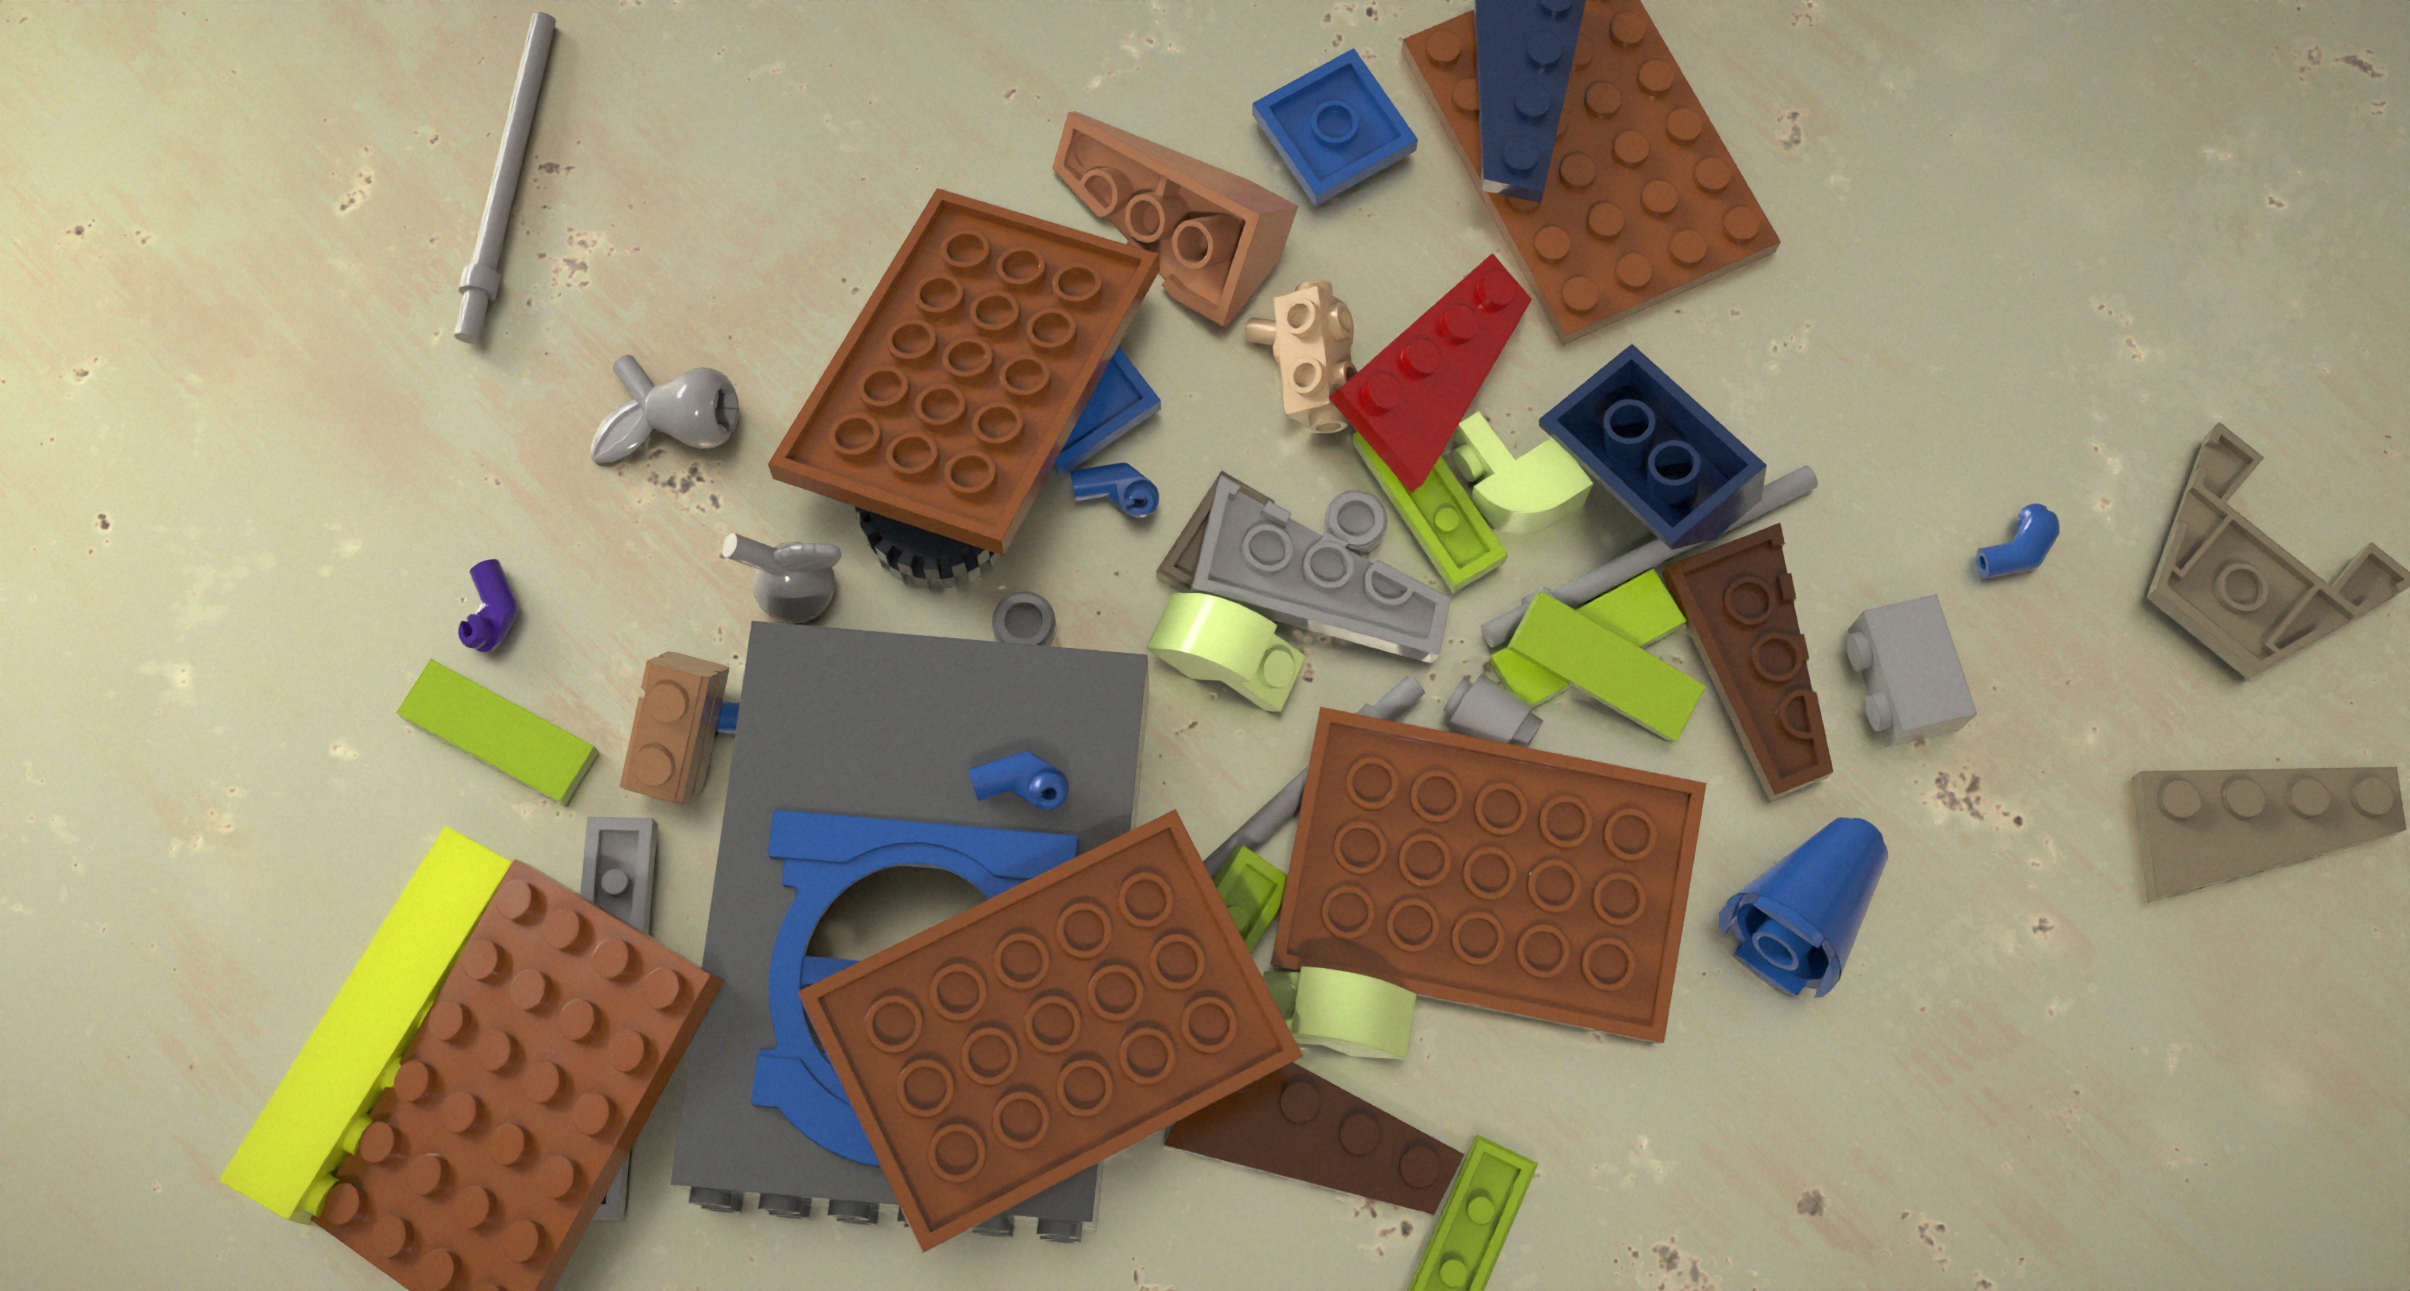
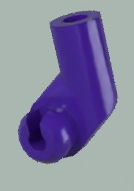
[458,559,519,652]

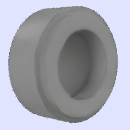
[1324,490,1388,556]
[992,591,1057,646]

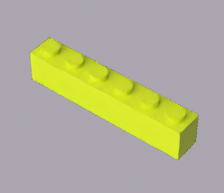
[219,825,513,1226]

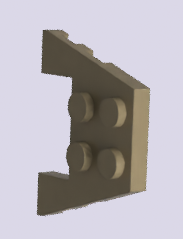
[2146,422,2410,680]

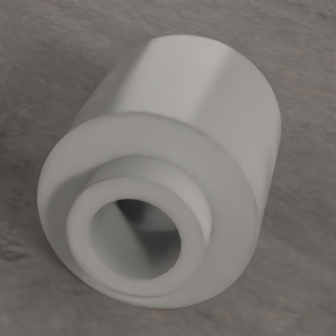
[1443,674,1544,747]

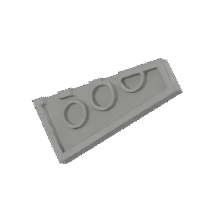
[1190,475,1451,664]

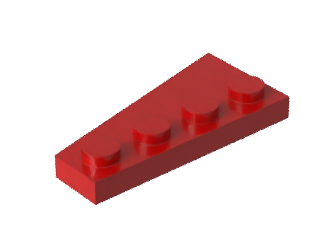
[1329,253,1532,493]

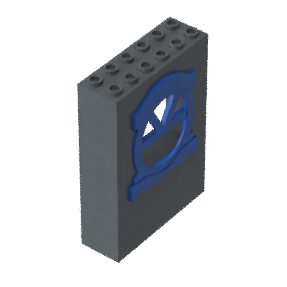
[670,621,1149,1244]

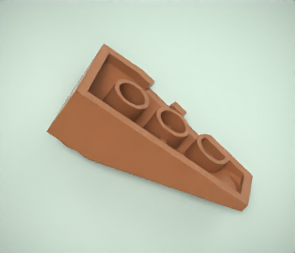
[1052,111,1298,326]

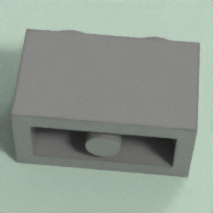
[1846,594,1977,748]

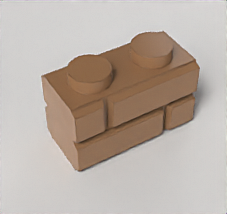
[620,651,730,804]

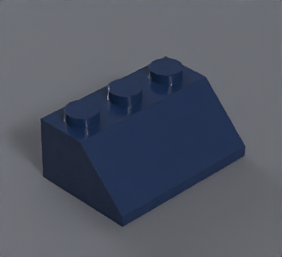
[1539,344,1767,550]

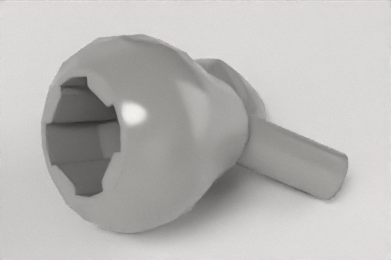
[591,355,739,463]
[722,533,841,624]

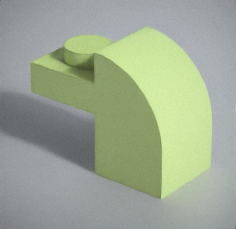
[1452,411,1593,534]
[1146,593,1306,712]
[1263,966,1416,1060]

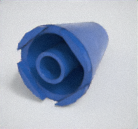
[1719,817,1888,998]

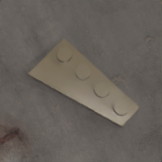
[2132,767,2407,903]

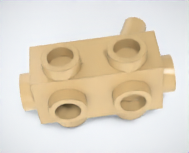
[1245,280,1357,433]

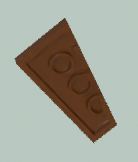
[1662,523,1833,801]
[1164,1062,1465,1217]

